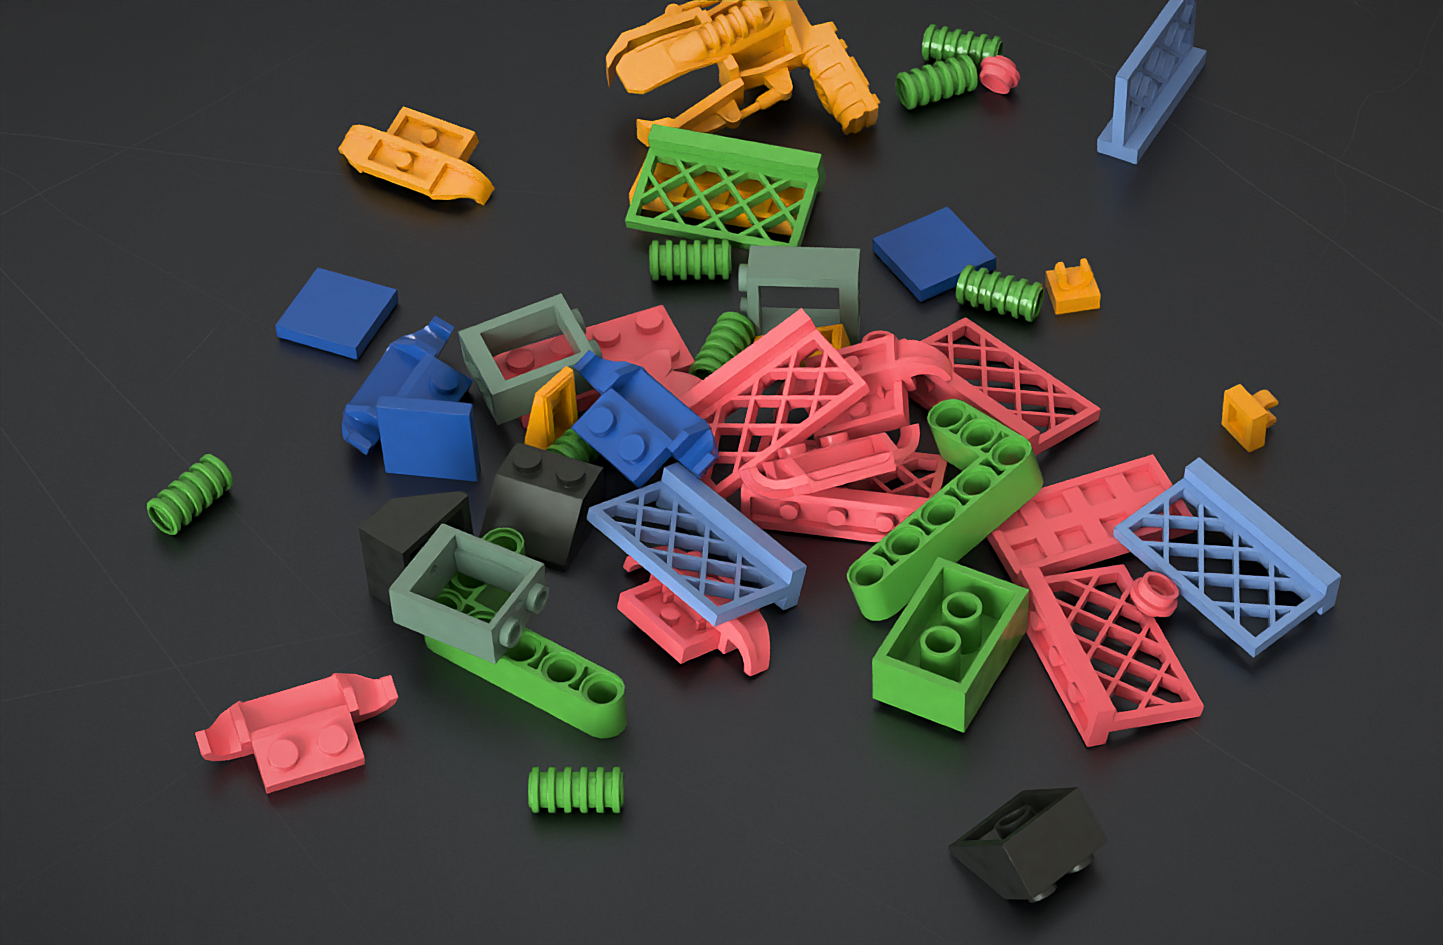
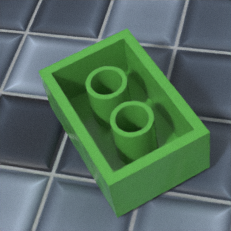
[872,557,1029,733]

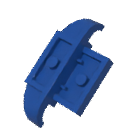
[341,315,473,456]
[571,350,719,489]

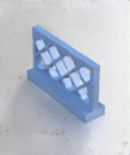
[1097,0,1207,164]
[1113,457,1341,658]
[587,462,807,627]

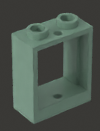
[738,245,861,346]
[458,294,603,425]
[389,523,549,664]

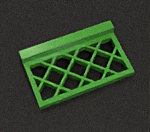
[625,124,826,250]

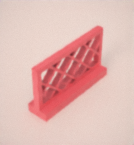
[678,308,871,499]
[901,317,1101,457]
[741,436,949,543]
[1016,564,1204,747]

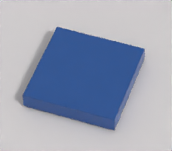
[872,206,997,302]
[275,268,399,360]
[376,395,481,481]

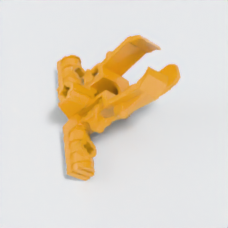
[606,0,880,147]

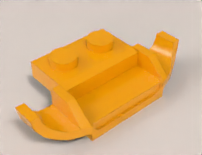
[338,106,495,205]

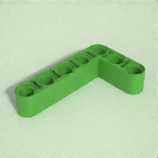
[847,399,1044,621]
[424,528,628,739]

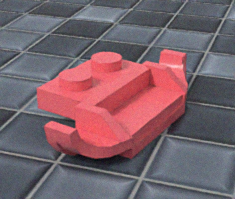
[773,334,953,448]
[739,423,920,500]
[617,546,770,677]
[195,673,398,794]

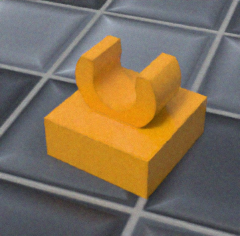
[1045,258,1101,315]
[1221,384,1278,453]

